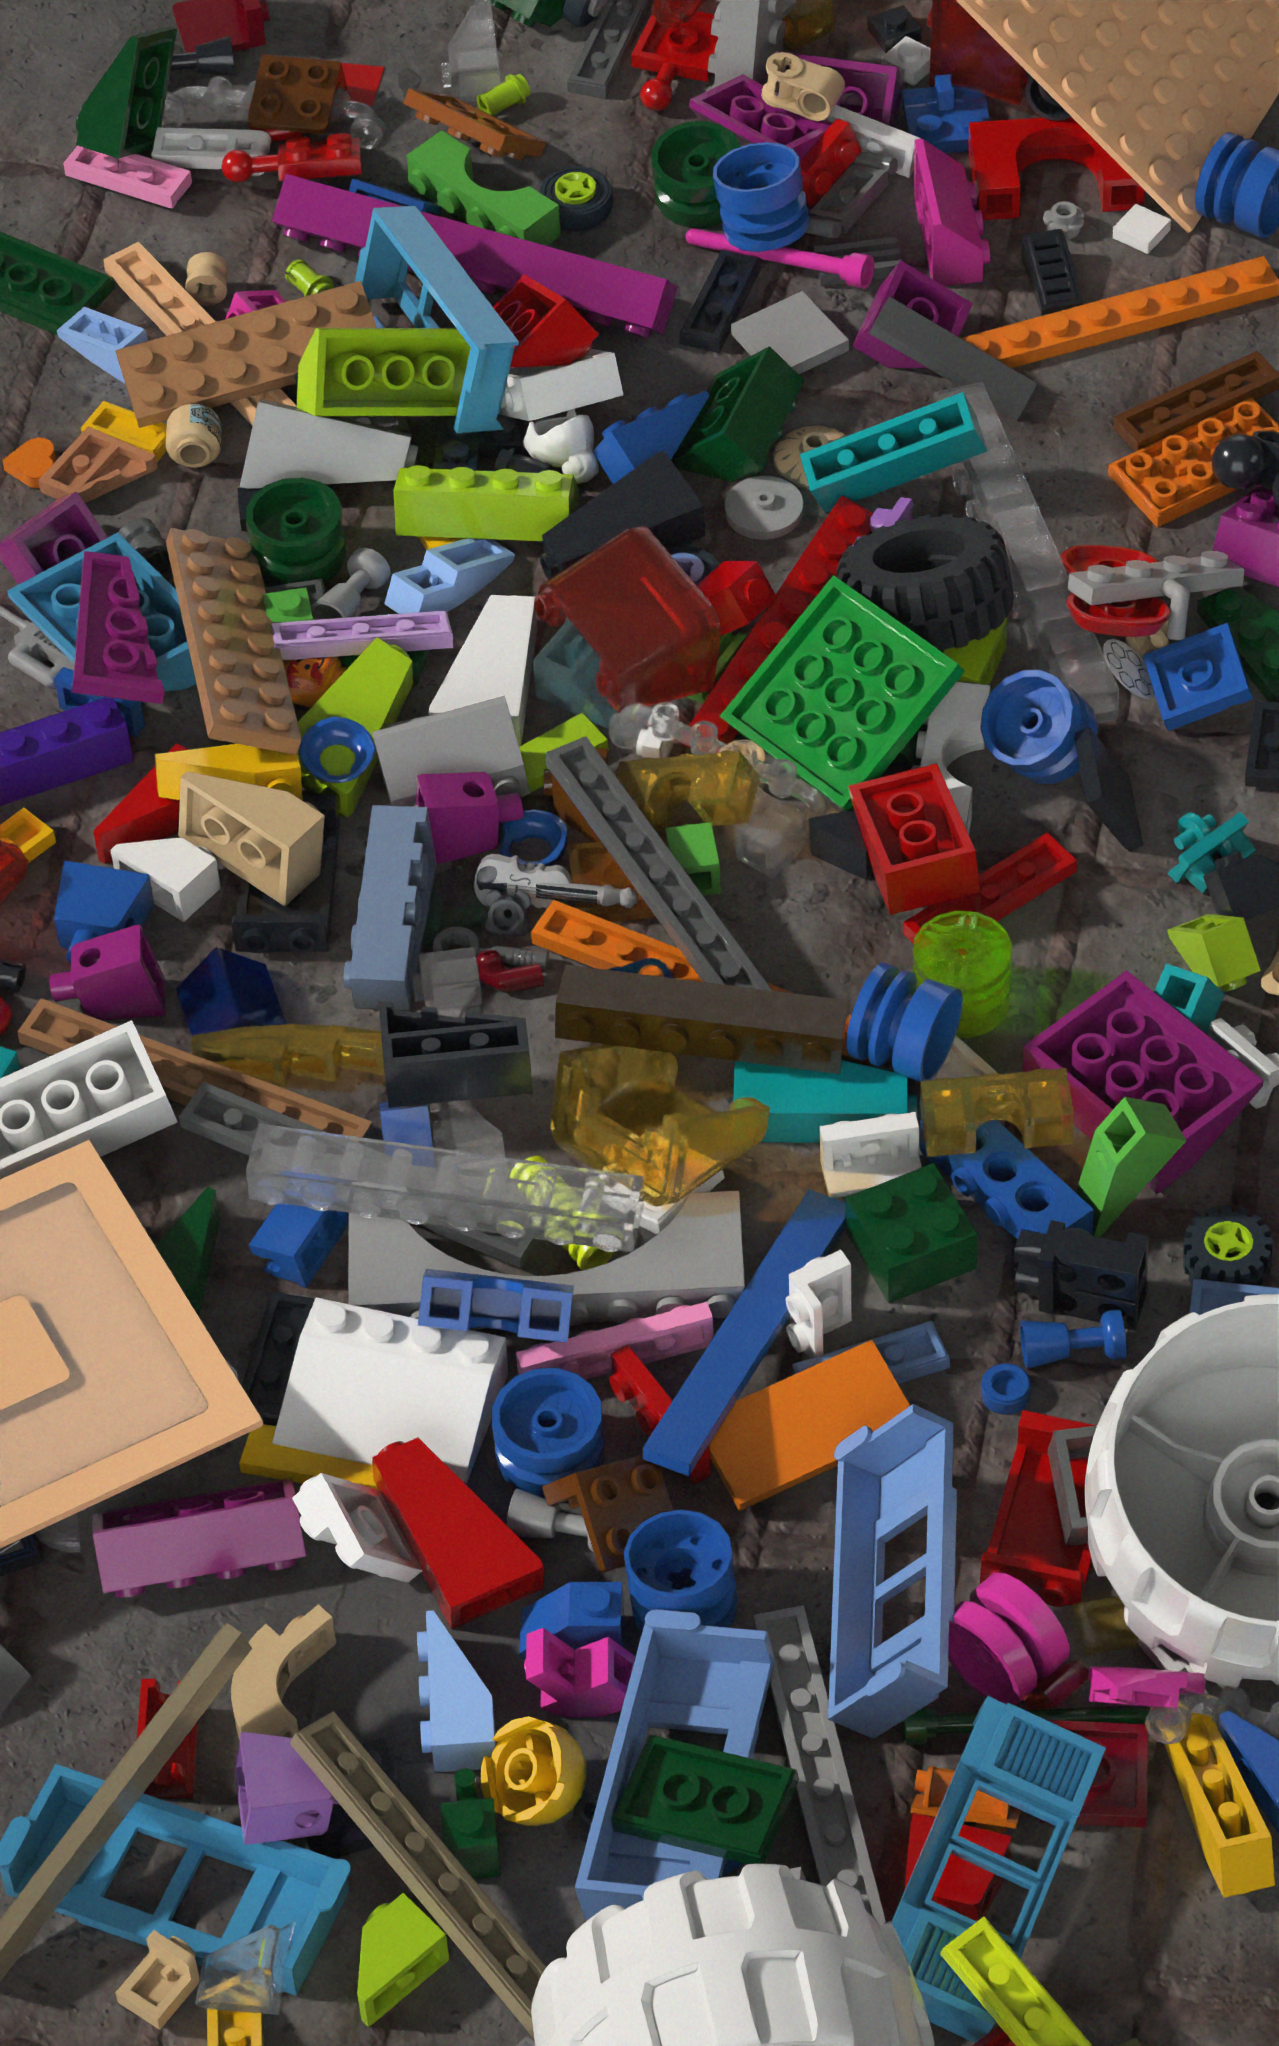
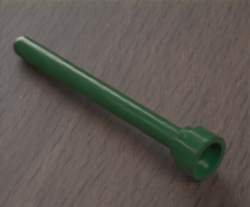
[902,1706,1155,1745]

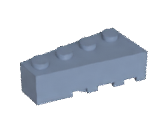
[343,805,438,1011]

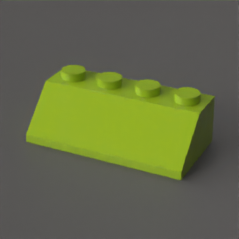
[297,328,471,416]
[393,465,579,541]

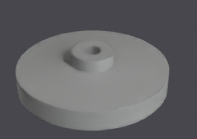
[725,476,803,540]

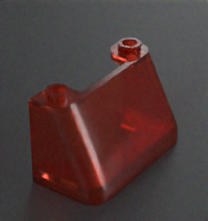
[534,526,721,713]

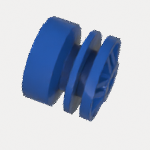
[1195,132,1279,239]
[713,142,810,252]
[846,962,963,1083]
[624,1510,738,1633]

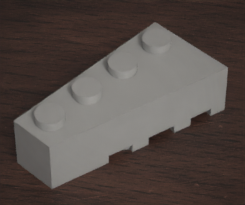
[706,0,786,92]

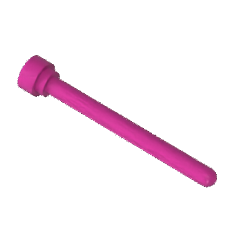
[685,229,875,289]

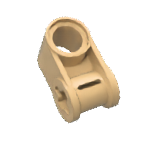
[761,52,845,121]

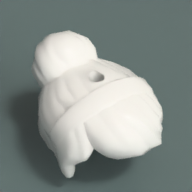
[522,409,599,484]

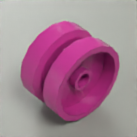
[948,1572,1070,1706]

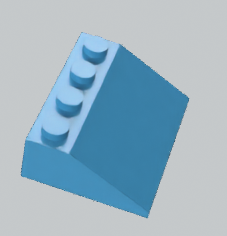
[7,533,196,698]

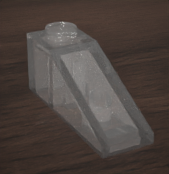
[441,0,500,102]

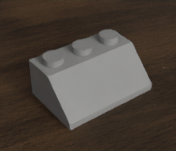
[372,695,530,807]

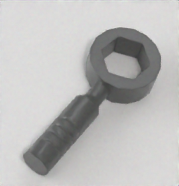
[433,927,549,974]

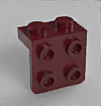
[172,0,270,53]

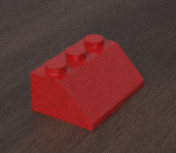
[493,274,599,368]

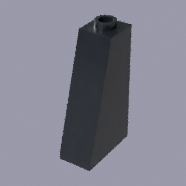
[540,451,706,593]

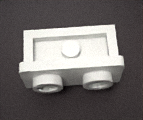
[820,1112,922,1199]
[785,1250,852,1359]

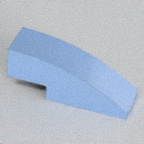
[384,538,515,614]

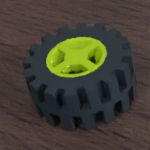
[1183,1206,1273,1286]

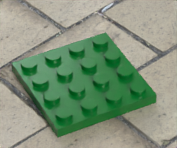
[720,575,965,811]

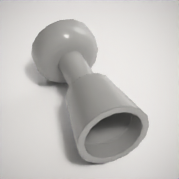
[311,547,391,620]
[506,1488,594,1553]

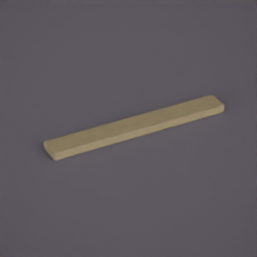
[0,1623,252,1982]
[290,1711,547,2039]

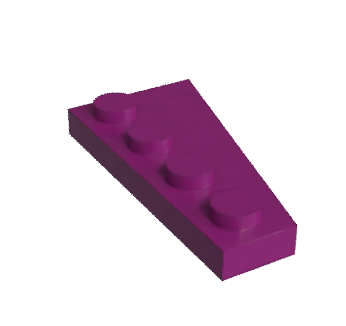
[72,551,165,704]

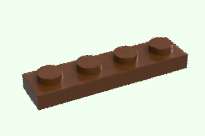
[1113,351,1279,452]

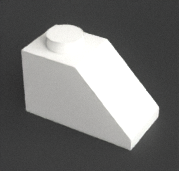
[111,837,221,922]

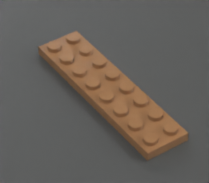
[166,528,302,755]

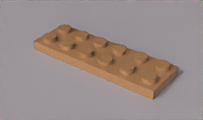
[115,281,377,428]

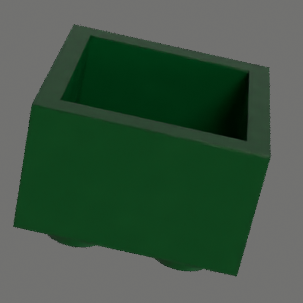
[845,1163,977,1304]

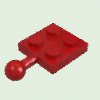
[631,3,718,111]
[221,133,362,183]

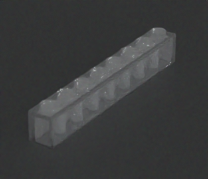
[246,1123,644,1252]

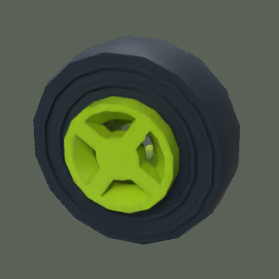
[539,166,613,231]

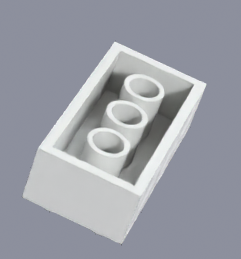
[0,1020,177,1179]

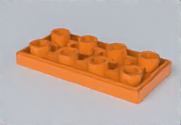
[1108,397,1279,528]
[708,1340,910,1511]

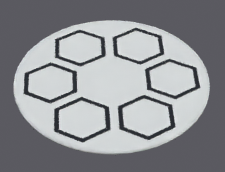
[1103,639,1155,699]

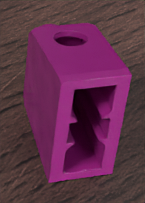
[416,772,523,865]
[49,925,165,1020]

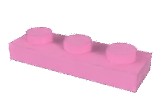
[63,146,192,209]

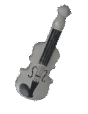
[474,854,638,909]

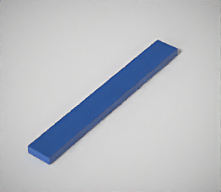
[643,1189,846,1476]

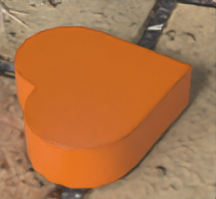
[2,437,56,488]

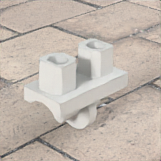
[1209,1018,1279,1109]

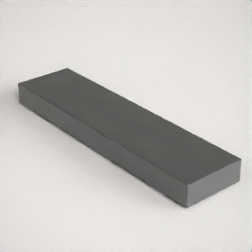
[567,0,653,99]
[869,296,1037,420]

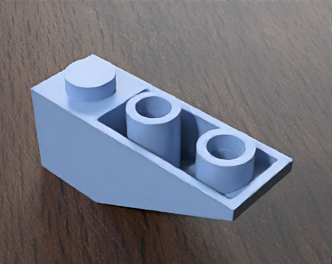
[417,1610,496,1773]

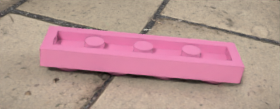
[516,1302,714,1380]

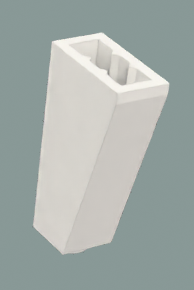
[429,595,537,746]

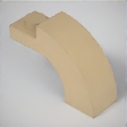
[231,1604,337,1739]

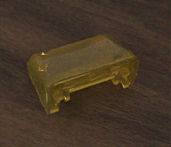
[551,1044,770,1207]

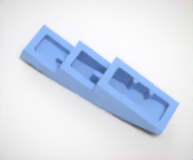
[57,307,148,384]

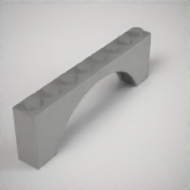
[348,1191,745,1331]

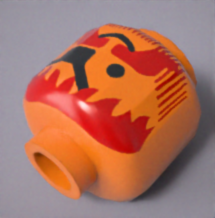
[283,656,347,708]

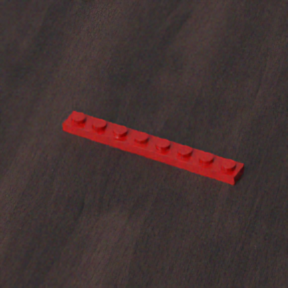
[680,495,873,765]

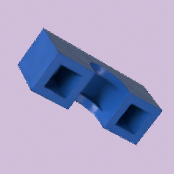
[418,1269,574,1342]

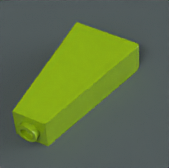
[297,637,413,818]

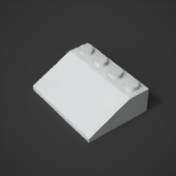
[272,1297,508,1484]

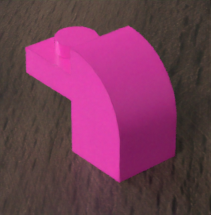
[524,1628,636,1718]

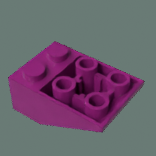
[1213,485,1279,587]

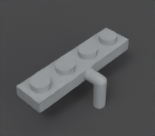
[1068,551,1245,640]

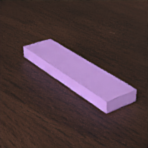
[271,611,453,660]

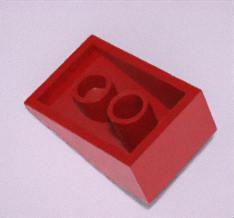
[848,763,980,915]

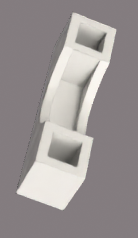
[912,682,990,834]

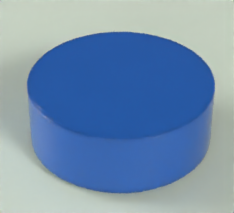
[981,1363,1031,1415]

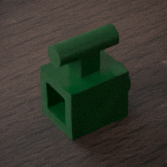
[440,1768,501,1879]

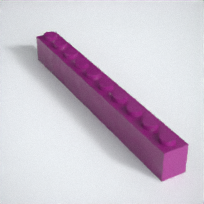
[271,174,678,339]

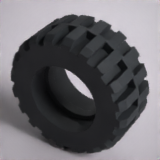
[836,514,1014,653]

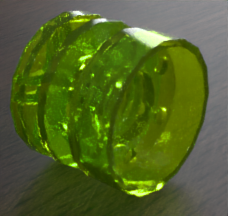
[913,911,1012,1038]

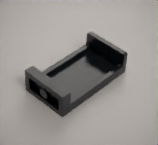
[231,795,340,953]

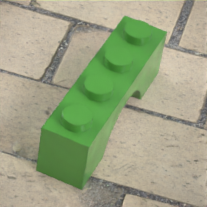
[406,130,561,246]

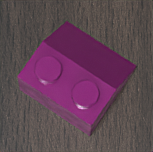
[852,260,973,368]
[0,492,108,585]

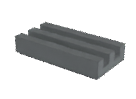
[814,236,902,286]

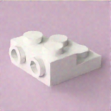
[293,1473,423,1583]

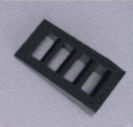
[1022,229,1083,315]

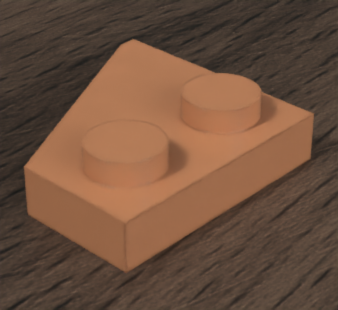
[39,426,158,503]

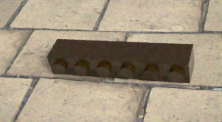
[555,965,850,1074]

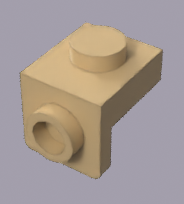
[115,1930,200,2030]

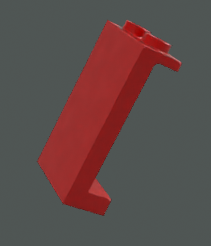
[980,1410,1096,1607]

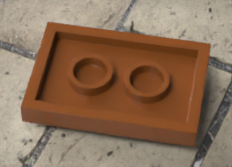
[403,88,547,160]

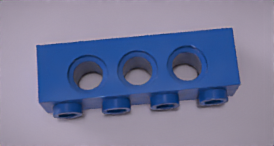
[919,1090,1094,1241]

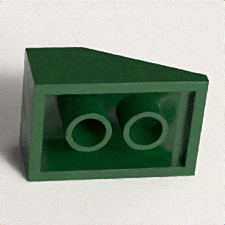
[76,26,177,159]

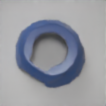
[298,717,376,783]
[498,809,568,866]

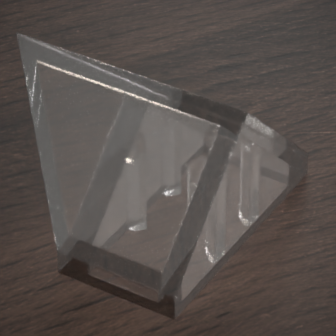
[195,1920,296,2015]

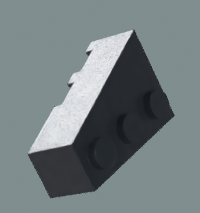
[379,1001,533,1108]

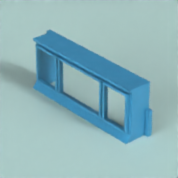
[355,206,519,433]

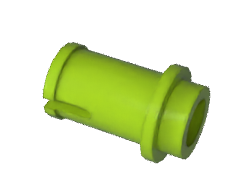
[476,74,531,116]
[285,259,334,297]

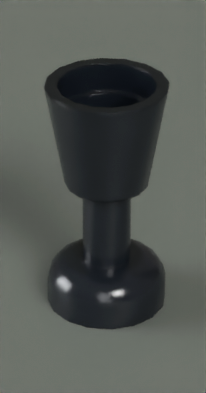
[169,35,236,80]

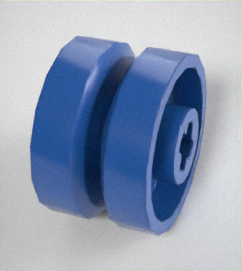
[980,670,1098,784]
[492,1368,605,1499]

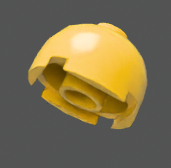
[481,1716,587,1826]

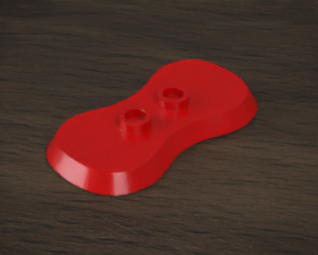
[1059,545,1171,637]

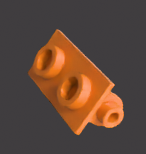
[910,1766,1021,1833]

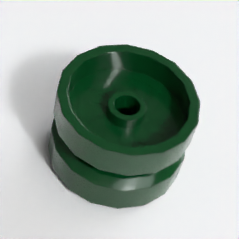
[651,121,741,228]
[246,477,346,586]

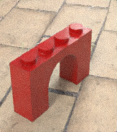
[968,117,1145,221]

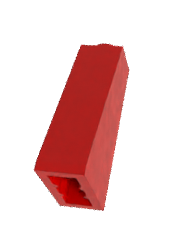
[372,1437,544,1629]

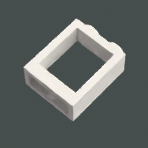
[499,349,623,421]

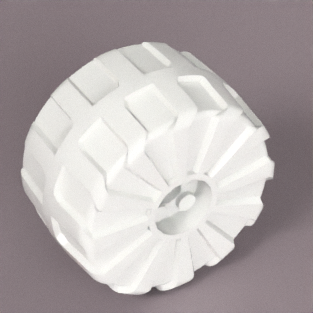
[1085,1294,1279,1688]
[531,1864,935,2046]

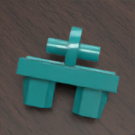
[1168,811,1256,894]

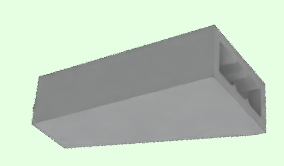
[239,399,418,489]

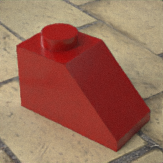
[667,561,777,649]

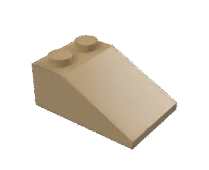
[178,771,325,907]

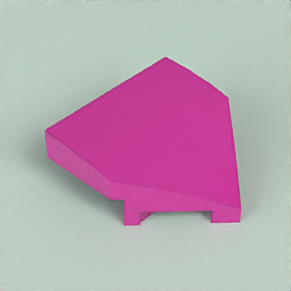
[1088,1666,1206,1709]

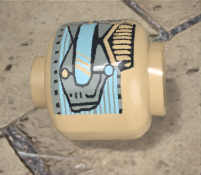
[166,404,222,468]

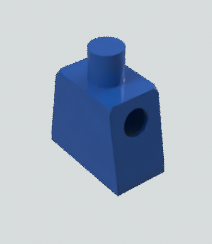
[54,861,154,964]

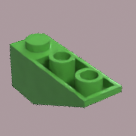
[1076,1097,1187,1238]

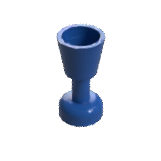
[1020,1309,1127,1370]

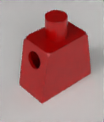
[904,1813,1012,1921]

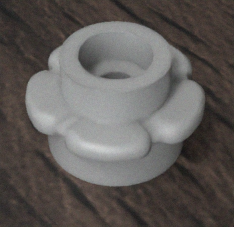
[1043,201,1084,240]

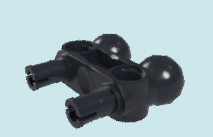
[1211,431,1279,508]

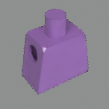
[234,1732,339,1844]

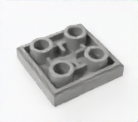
[731,291,849,374]

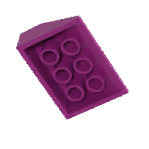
[1022,970,1263,1194]

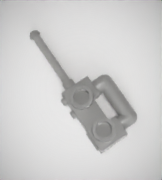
[0,605,74,689]

